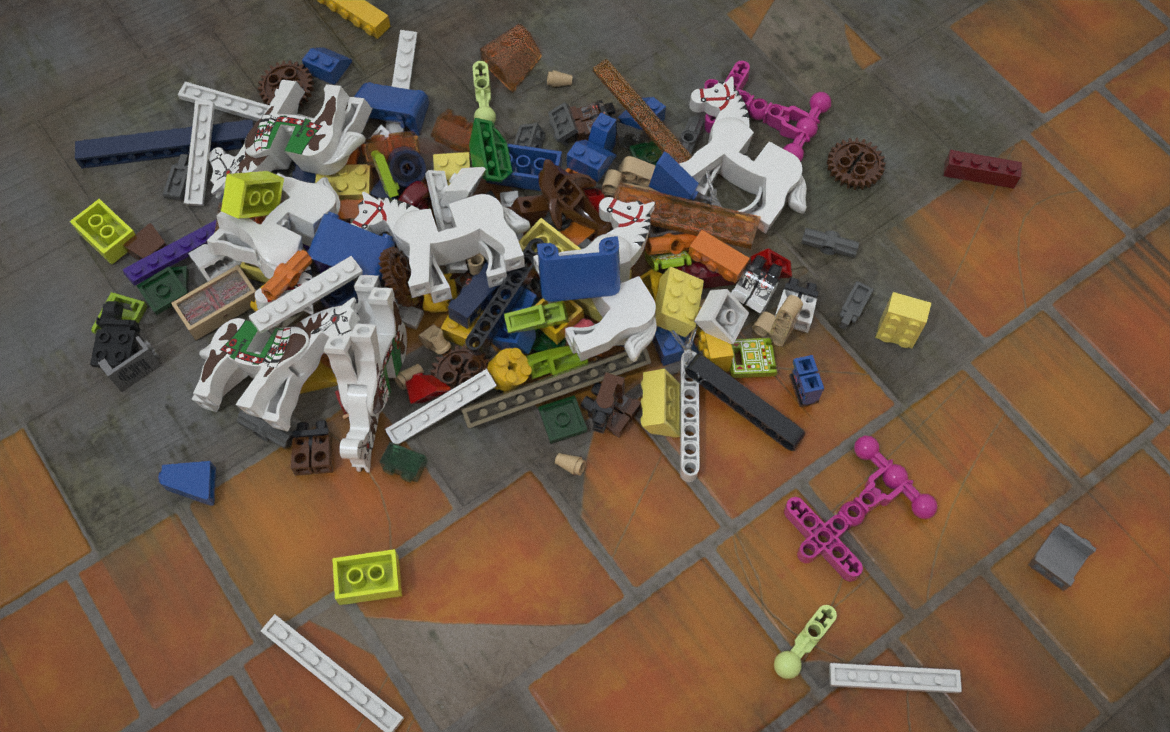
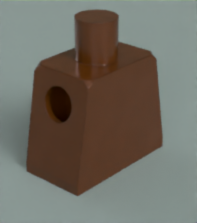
[506,195,549,228]
[123,223,167,261]

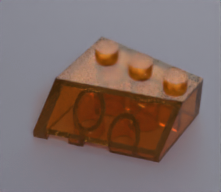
[480,23,542,93]
[430,108,473,157]
[360,131,421,168]

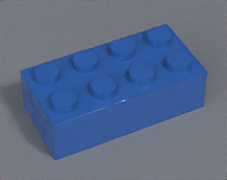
[486,144,562,191]

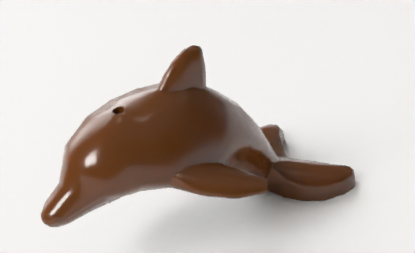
[538,159,613,236]

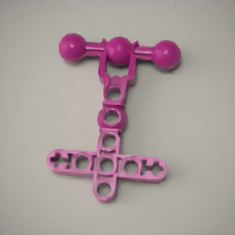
[704,60,832,162]
[784,435,938,582]

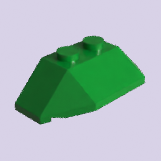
[469,118,512,182]

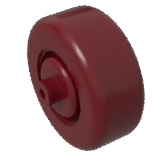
[398,180,432,210]

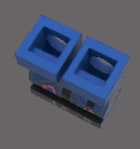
[789,355,824,407]

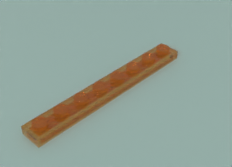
[593,59,692,164]

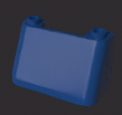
[354,82,429,136]
[308,212,396,283]
[537,236,621,302]

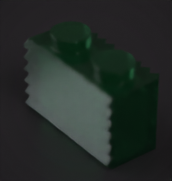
[379,442,428,482]

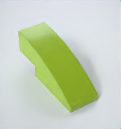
[504,301,569,333]
[526,346,588,379]

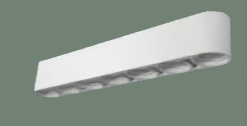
[680,350,699,482]

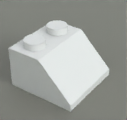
[440,167,486,207]
[695,289,749,344]

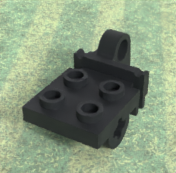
[90,301,141,368]

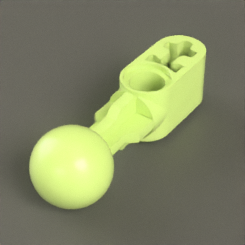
[473,61,496,123]
[774,605,837,679]

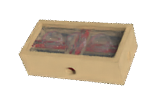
[171,265,256,341]

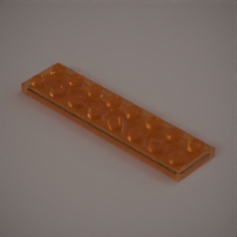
[613,183,761,249]

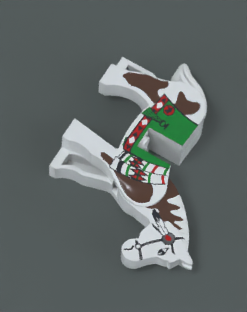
[208,80,372,199]
[324,275,407,473]
[192,298,361,432]

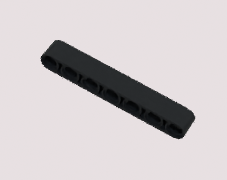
[466,238,544,356]
[685,354,805,451]

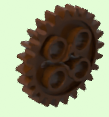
[258,60,315,107]
[826,137,886,190]
[378,246,422,308]
[430,344,490,402]

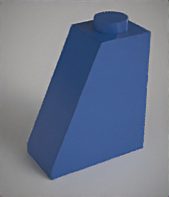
[588,113,616,152]
[649,151,699,206]
[158,461,216,506]

